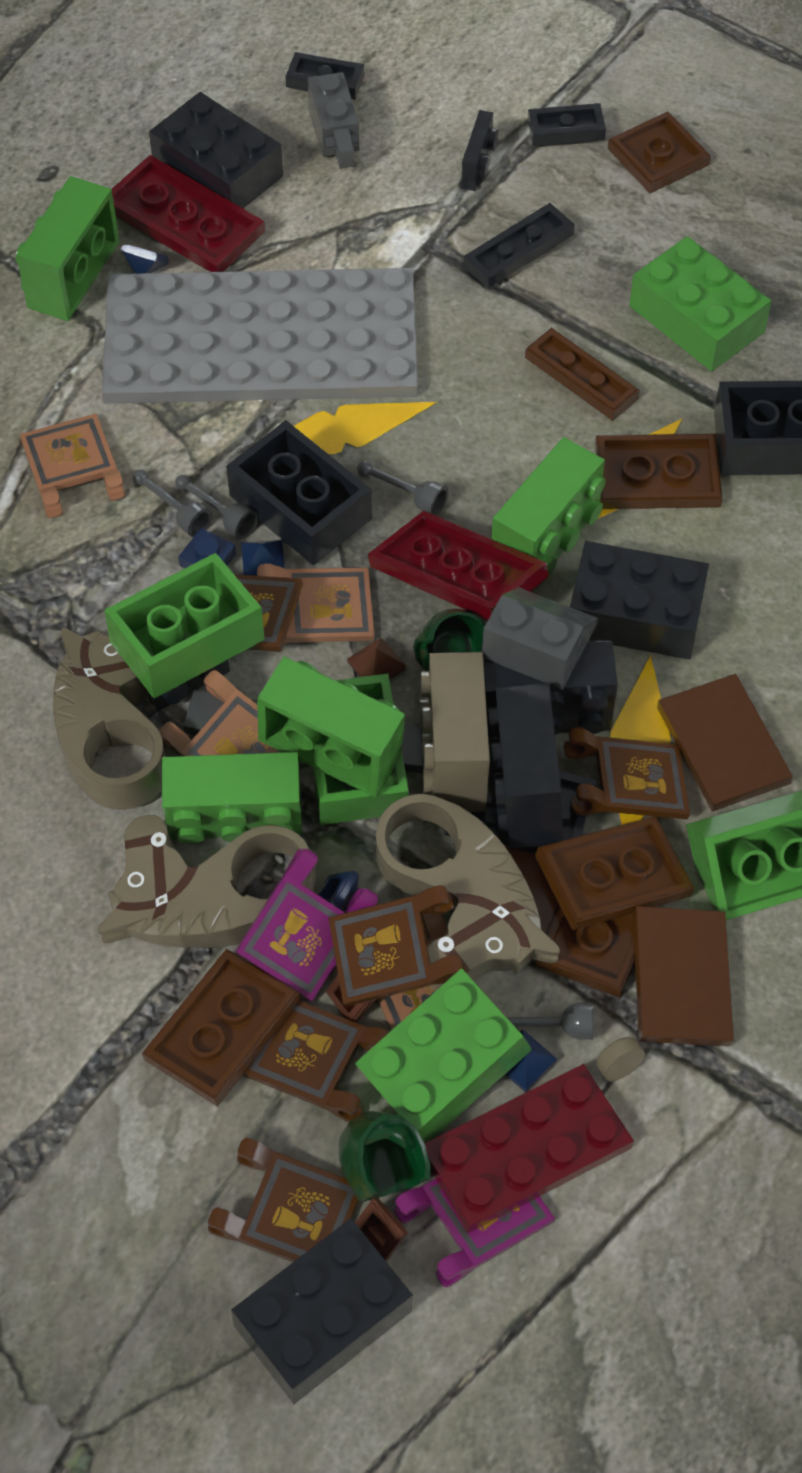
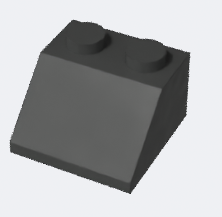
[482,587,598,690]

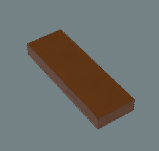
[525,327,640,421]

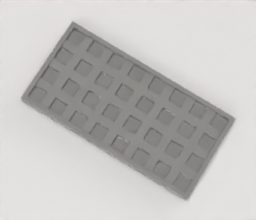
[102,268,418,404]

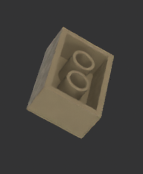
[420,652,490,812]

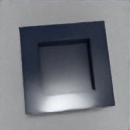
[178,528,236,568]

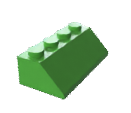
[686,791,802,920]

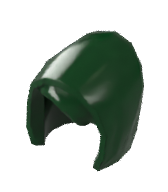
[413,608,485,671]
[338,1111,430,1202]

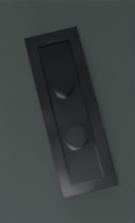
[463,203,575,288]

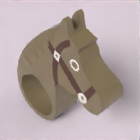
[53,628,166,810]
[376,794,560,991]
[97,815,317,948]

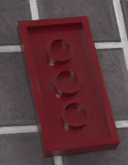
[112,155,266,272]
[368,510,549,620]
[424,1064,634,1233]

